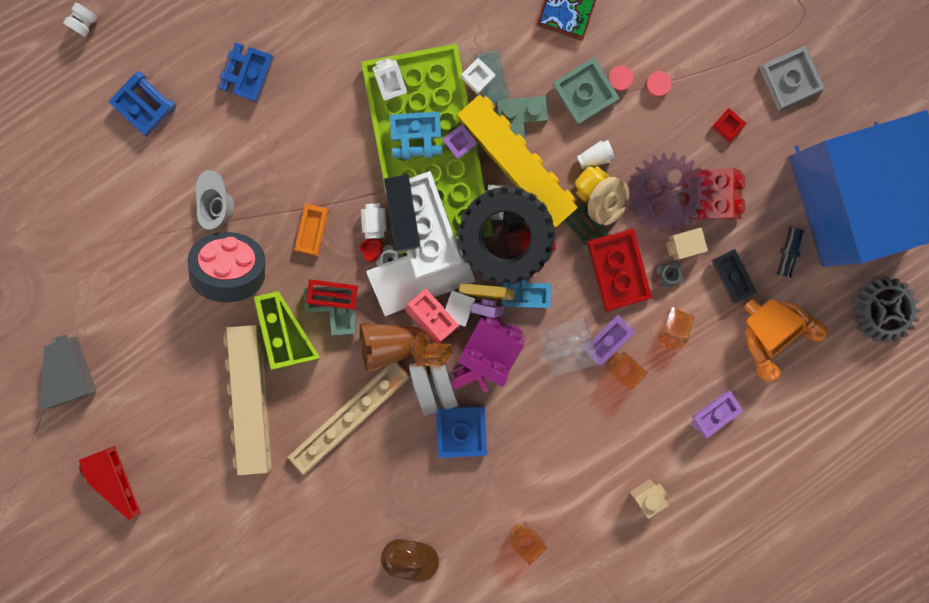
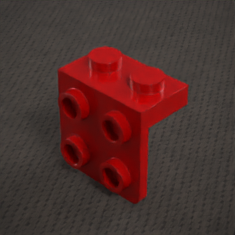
[685,168,746,220]

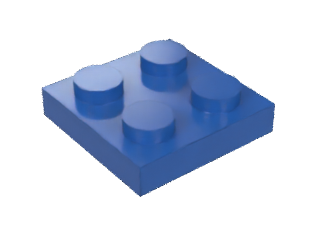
[436,406,487,458]

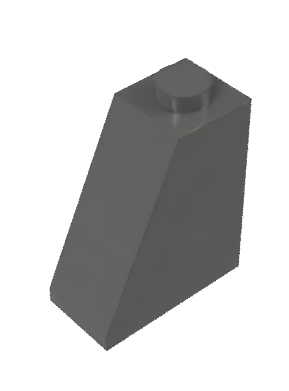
[39,335,97,410]

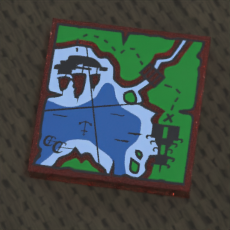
[537,0,596,41]

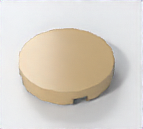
[588,177,629,225]

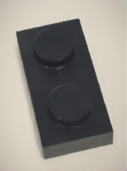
[711,249,757,303]

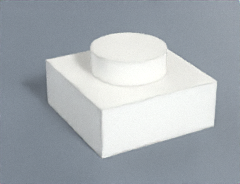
[460,58,496,94]

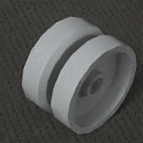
[409,354,458,417]

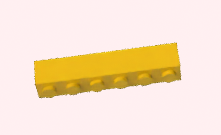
[456,94,578,227]

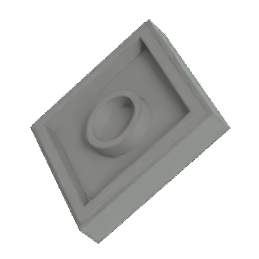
[759,45,826,111]

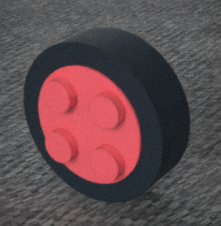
[188,232,265,303]

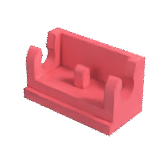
[405,289,459,347]

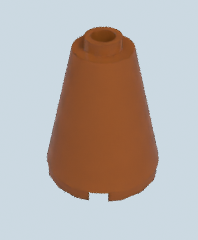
[359,323,428,372]

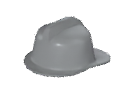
[196,170,235,230]

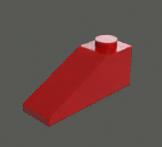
[78,446,141,520]

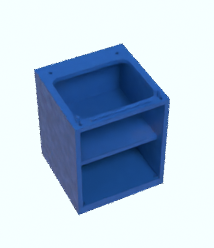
[789,110,929,267]

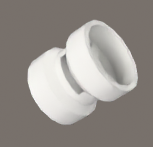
[63,2,98,37]

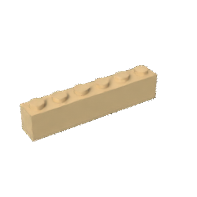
[224,325,272,475]

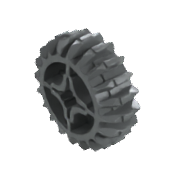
[850,277,921,343]

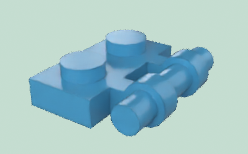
[390,112,442,160]

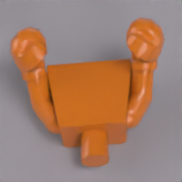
[744,299,828,382]

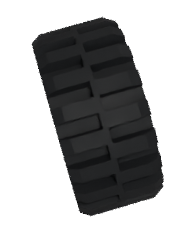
[457,186,555,285]

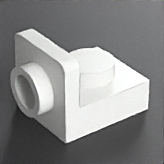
[373,58,407,101]

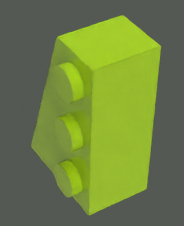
[254,291,320,370]

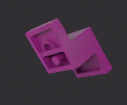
[458,315,525,387]

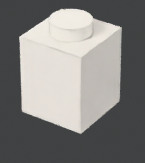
[445,291,475,329]

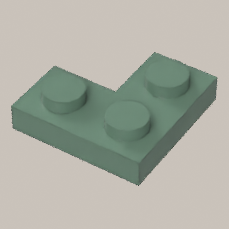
[497,96,548,139]
[303,287,357,335]

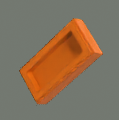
[294,204,329,257]

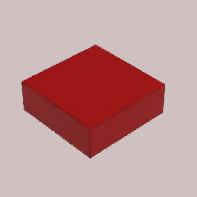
[711,108,747,143]

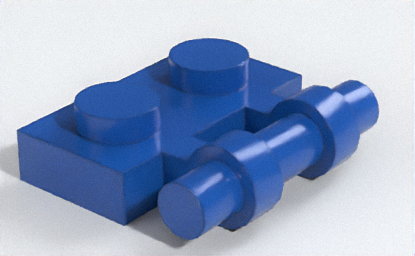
[218,42,274,103]

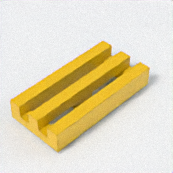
[459,283,514,300]

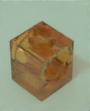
[606,351,648,391]
[508,521,547,565]

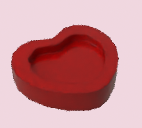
[359,238,383,263]

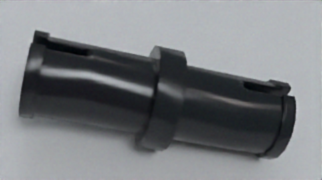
[776,227,805,278]

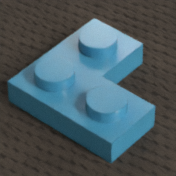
[501,279,551,308]

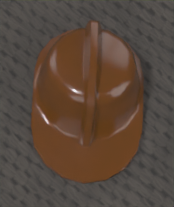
[381,539,439,581]

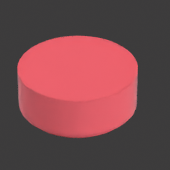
[608,66,633,92]
[646,71,672,97]

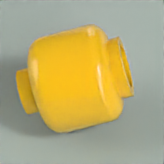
[575,166,610,202]

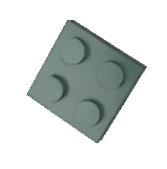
[552,57,620,125]

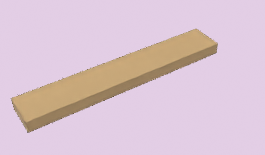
[287,362,411,475]

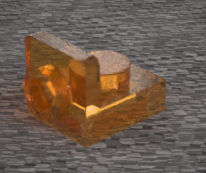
[658,308,695,350]
[410,332,453,366]

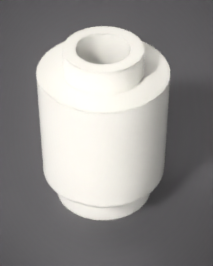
[361,203,387,239]

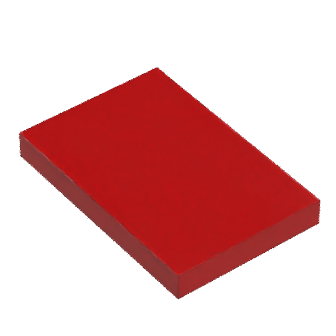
[586,228,652,312]

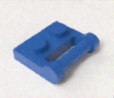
[108,71,177,137]

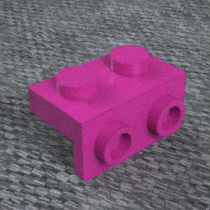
[450,363,490,392]

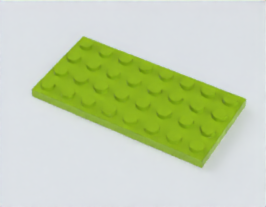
[361,44,494,254]

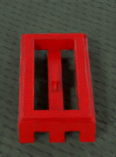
[306,279,359,310]

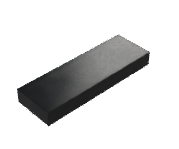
[384,174,421,252]

